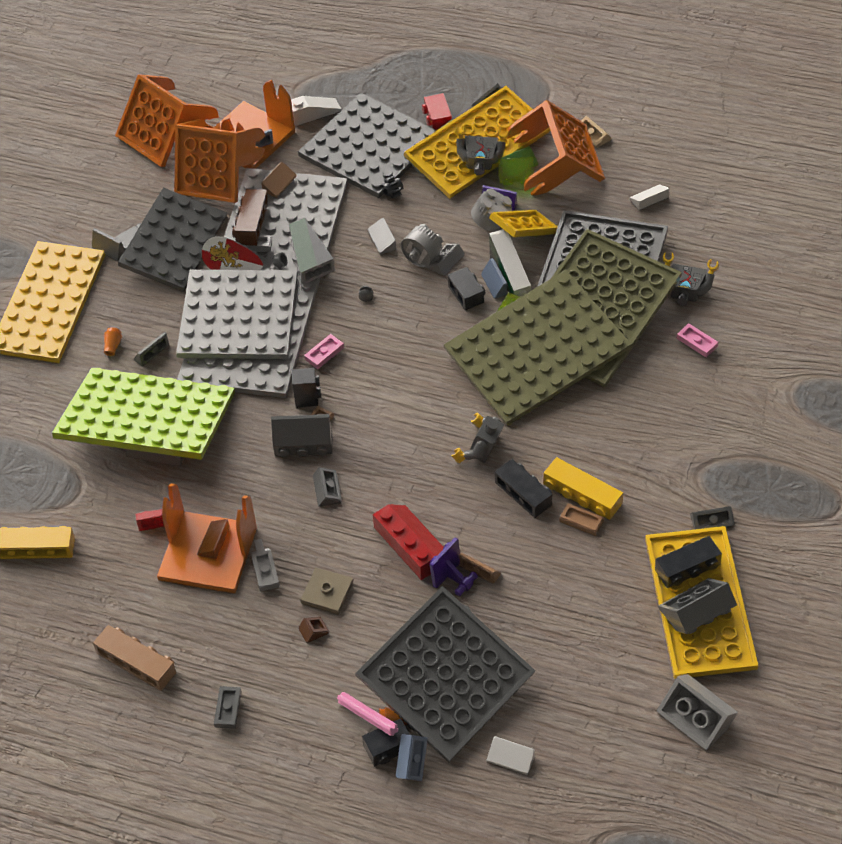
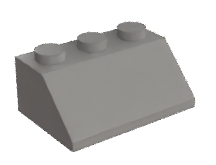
[657,674,738,750]

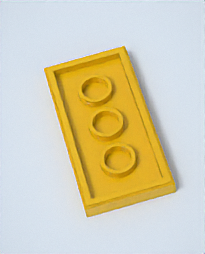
[489,210,558,237]

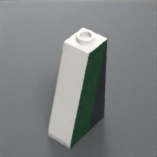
[489,229,531,302]

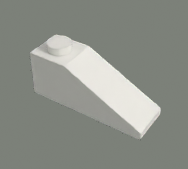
[291,96,342,126]

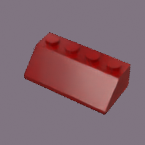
[372,504,444,580]

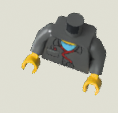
[455,125,508,175]
[663,253,719,306]
[451,413,504,463]

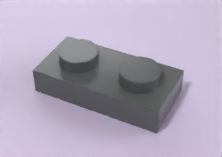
[214,686,242,729]

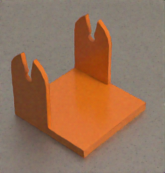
[115,74,219,167]
[212,80,295,169]
[506,100,605,195]
[174,119,266,203]
[157,483,257,593]

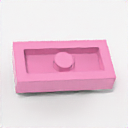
[677,323,718,357]
[304,334,344,369]

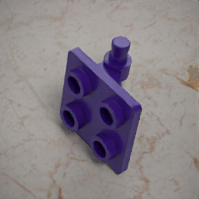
[430,537,478,596]

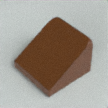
[299,616,329,643]

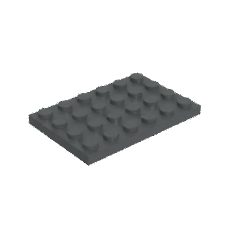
[118,187,227,292]

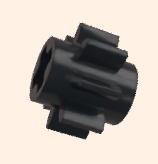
[382,176,404,198]

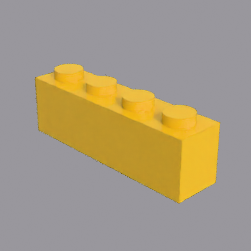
[543,457,623,520]
[0,526,75,559]

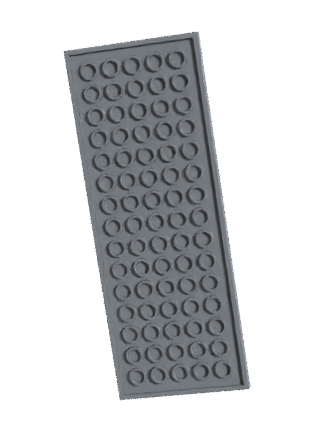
[177,168,348,398]

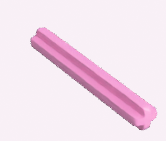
[337,692,398,736]

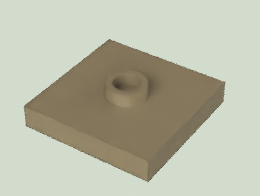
[300,567,353,614]

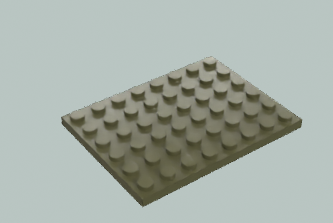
[551,229,682,387]
[444,270,631,426]

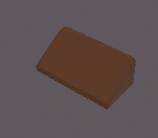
[197,519,230,559]

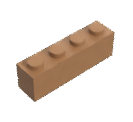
[93,625,176,691]

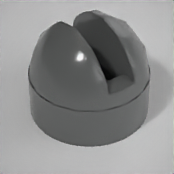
[272,252,288,268]
[359,286,373,302]

